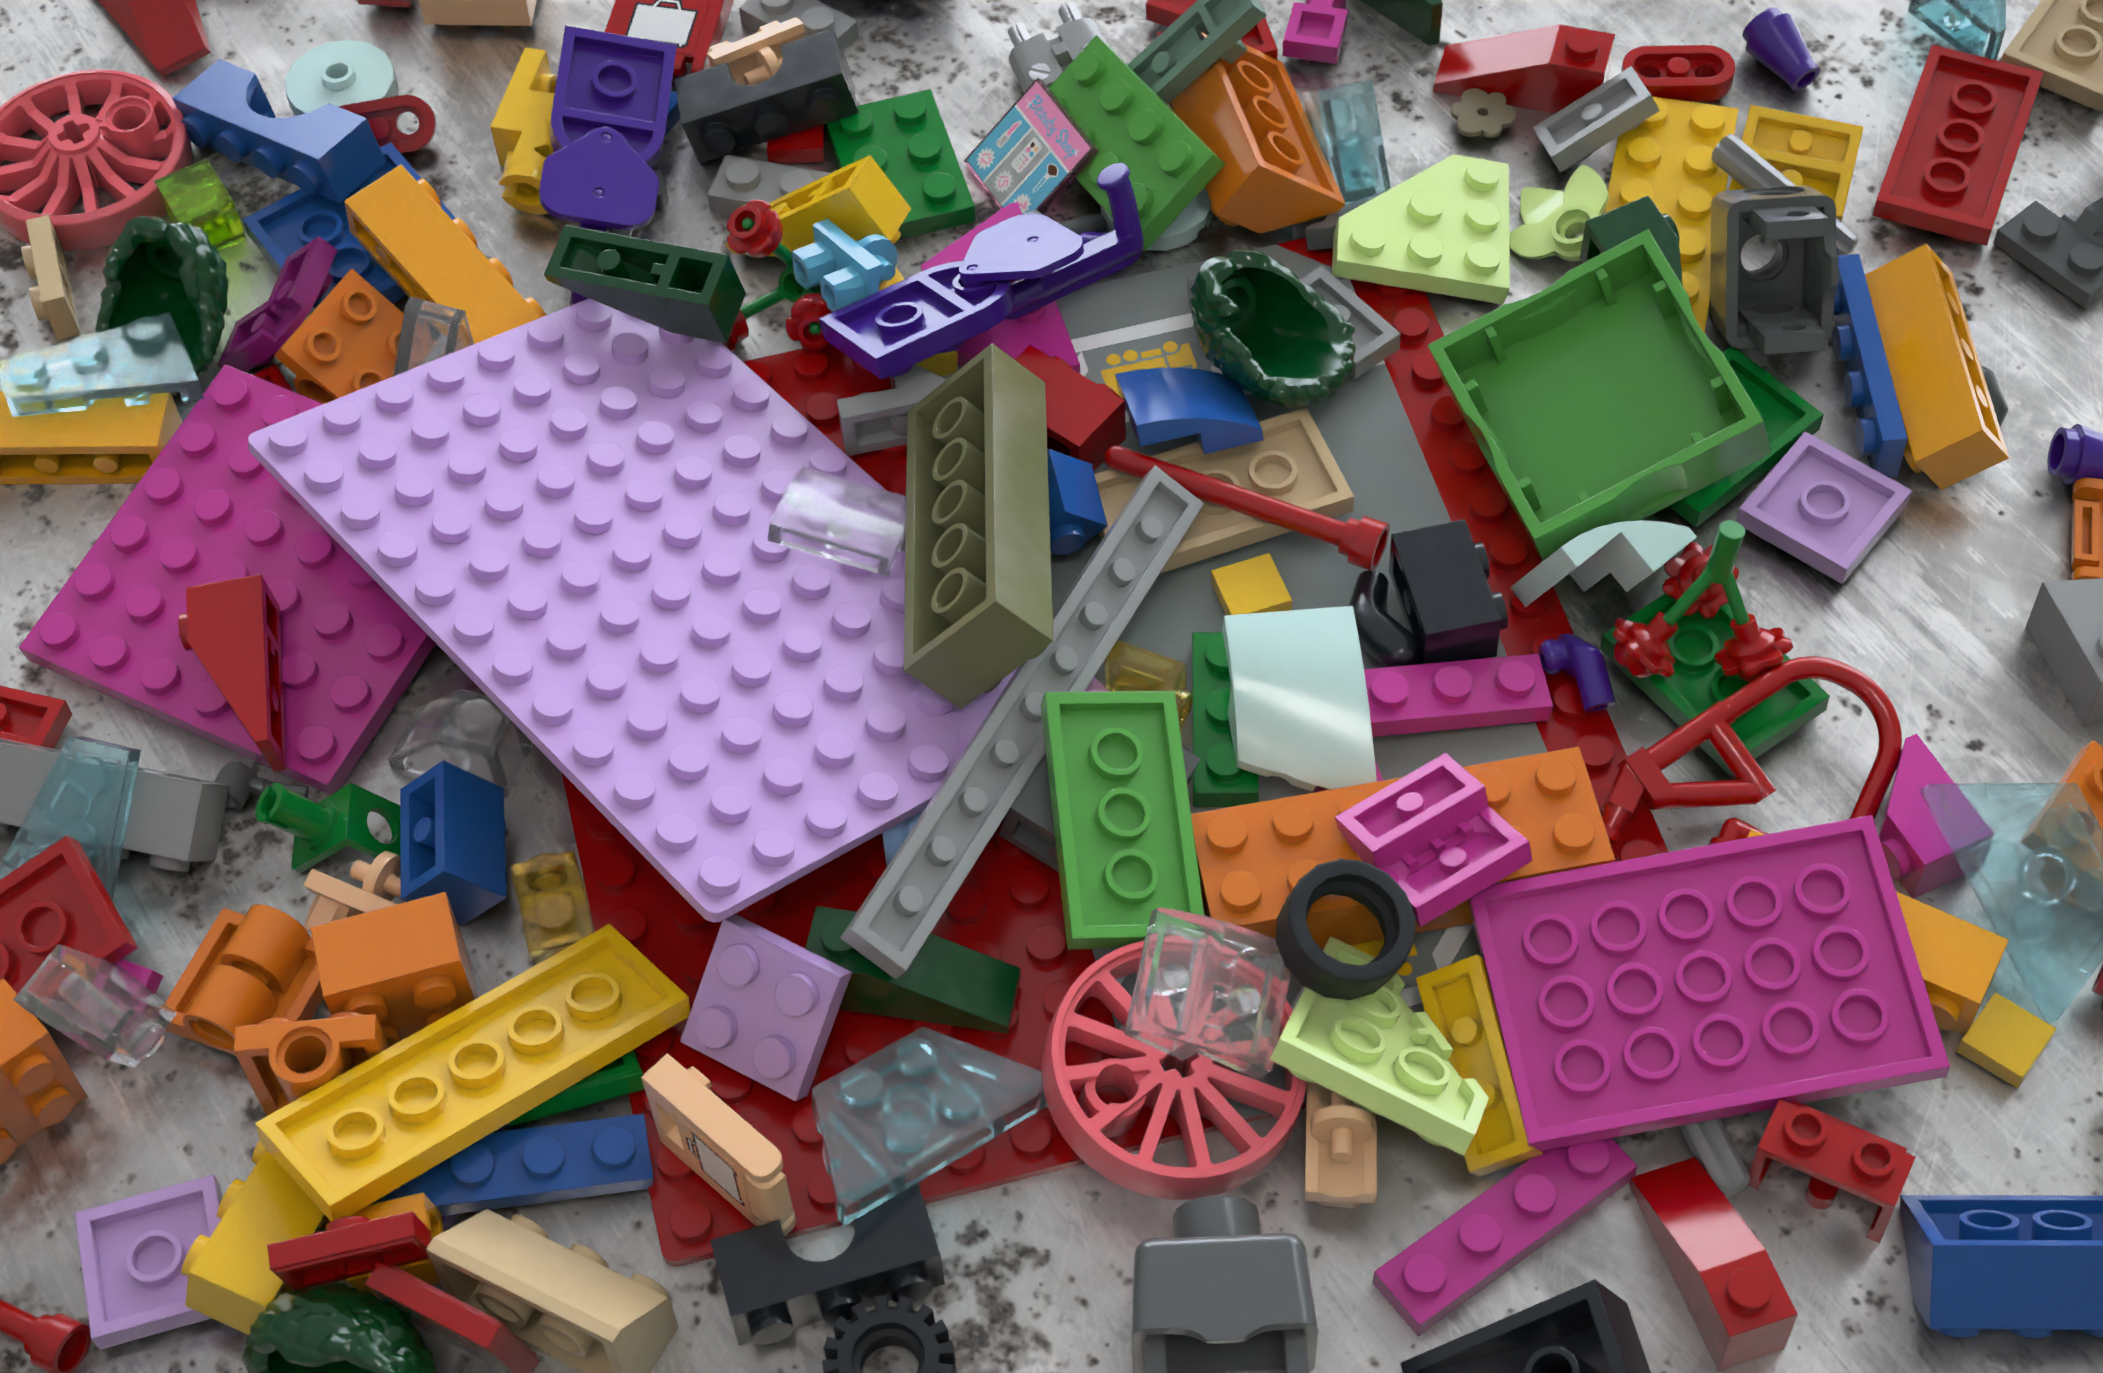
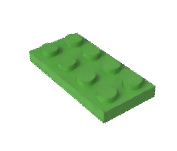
[1046,35,1225,251]
[1040,691,1207,950]

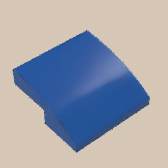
[1115,368,1264,454]

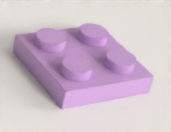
[1736,431,1912,584]
[680,914,852,1101]
[74,1174,223,1350]

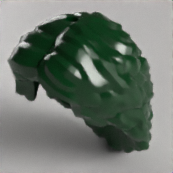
[94,216,229,396]
[1190,249,1356,409]
[242,1283,438,1373]

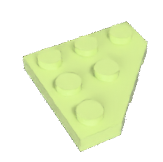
[1332,154,1510,304]
[1269,936,1489,1156]

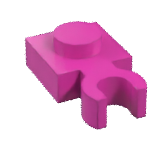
[1283,0,1348,64]

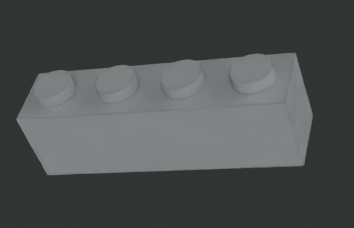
[0,738,230,872]

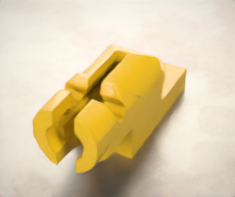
[490,47,557,215]

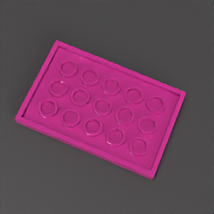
[1468,815,1950,1151]

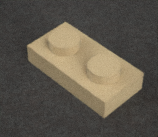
[21,215,81,341]

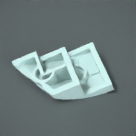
[1510,520,1697,607]
[1222,606,1377,792]

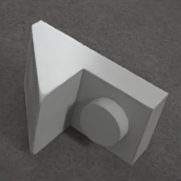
[837,364,947,456]

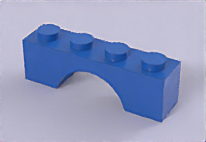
[172,59,386,203]

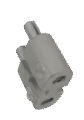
[1008,2,1107,94]

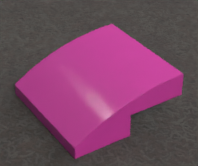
[1335,753,1533,927]

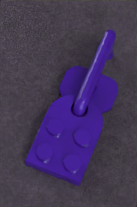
[539,25,677,306]
[819,163,1144,380]

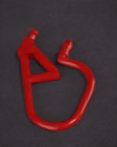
[1602,656,1902,845]

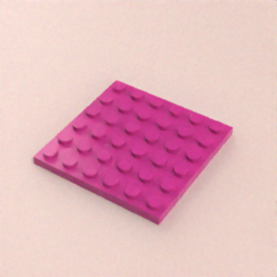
[19,364,436,795]

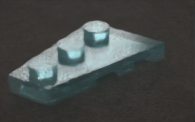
[0,312,204,417]
[0,736,141,902]

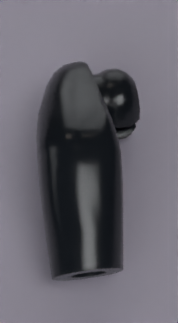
[1349,570,1421,667]

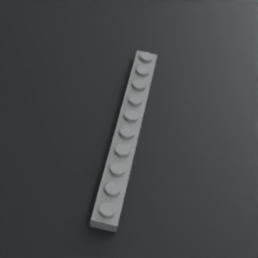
[841,465,1204,979]

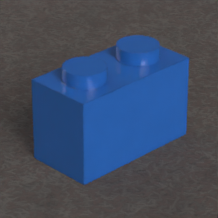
[400,760,507,926]

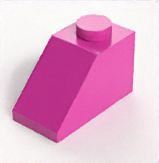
[1879,733,1993,899]

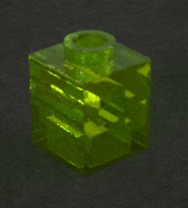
[154,158,247,252]

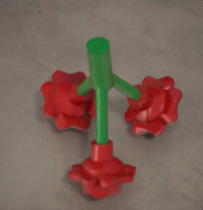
[1613,520,1793,683]

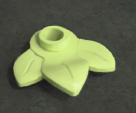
[1509,164,1609,261]

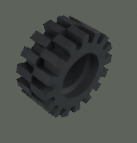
[822,1295,957,1373]

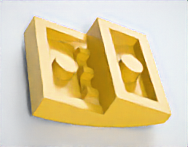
[1729,105,1864,222]

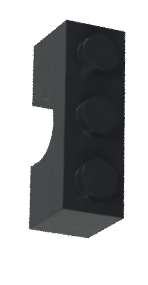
[674,29,859,163]
[710,1180,945,1346]

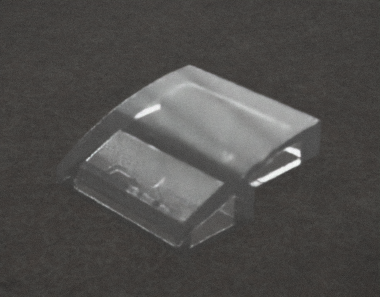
[767,466,906,577]
[1124,907,1291,1080]

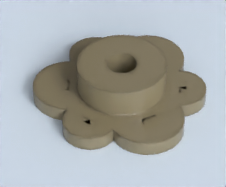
[1451,88,1517,138]

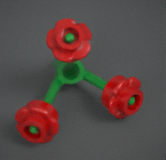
[721,199,832,352]

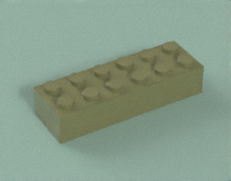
[904,343,1054,709]

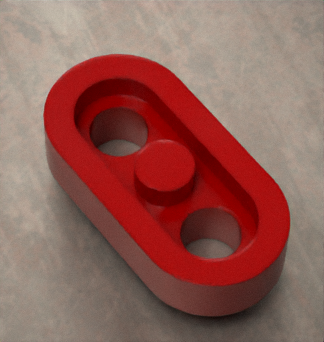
[1621,45,1735,101]
[339,95,437,153]

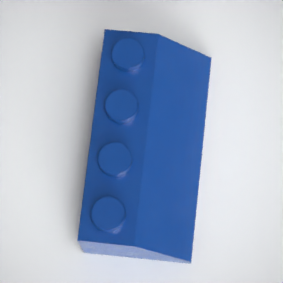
[1900,1195,2103,1338]

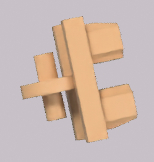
[707,17,805,85]
[303,851,401,933]
[1305,1082,1377,1208]

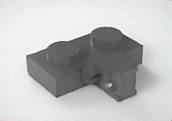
[1993,197,2103,309]

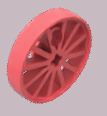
[0,69,193,251]
[1041,938,1307,1200]

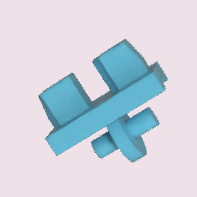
[792,219,898,312]

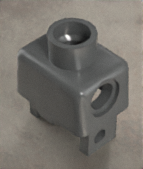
[1710,185,1838,355]
[1132,1195,1318,1373]

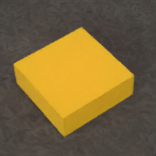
[1211,553,1292,615]
[1956,992,2057,1089]

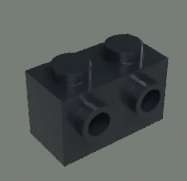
[1389,519,1508,664]

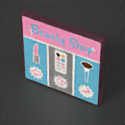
[964,78,1099,214]

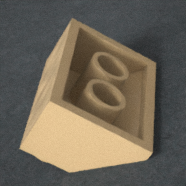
[426,1209,678,1373]

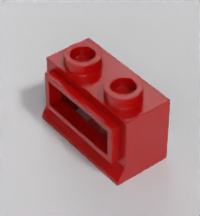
[1748,1099,1916,1243]

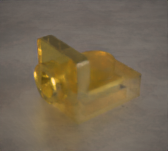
[1104,640,1193,728]
[509,851,594,966]

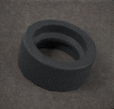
[1276,859,1415,1000]

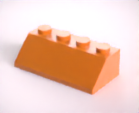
[1169,32,1346,234]

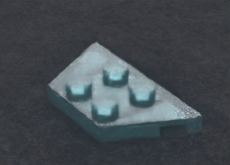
[1919,783,2103,1024]
[812,1027,1048,1225]

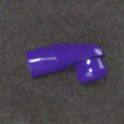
[1539,634,1616,713]

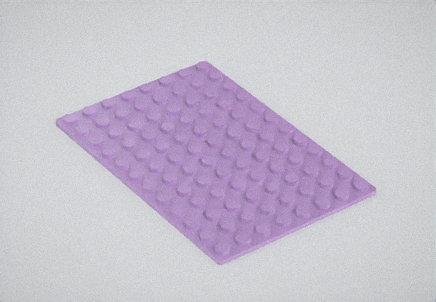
[248,298,1110,922]

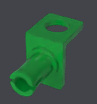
[255,782,400,873]

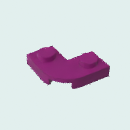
[217,236,337,372]

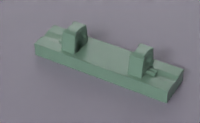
[1128,0,1267,105]

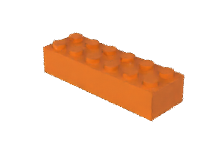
[1191,747,1615,963]

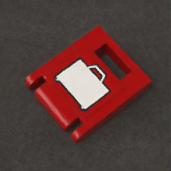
[605,0,734,86]

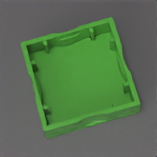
[1428,229,1771,562]

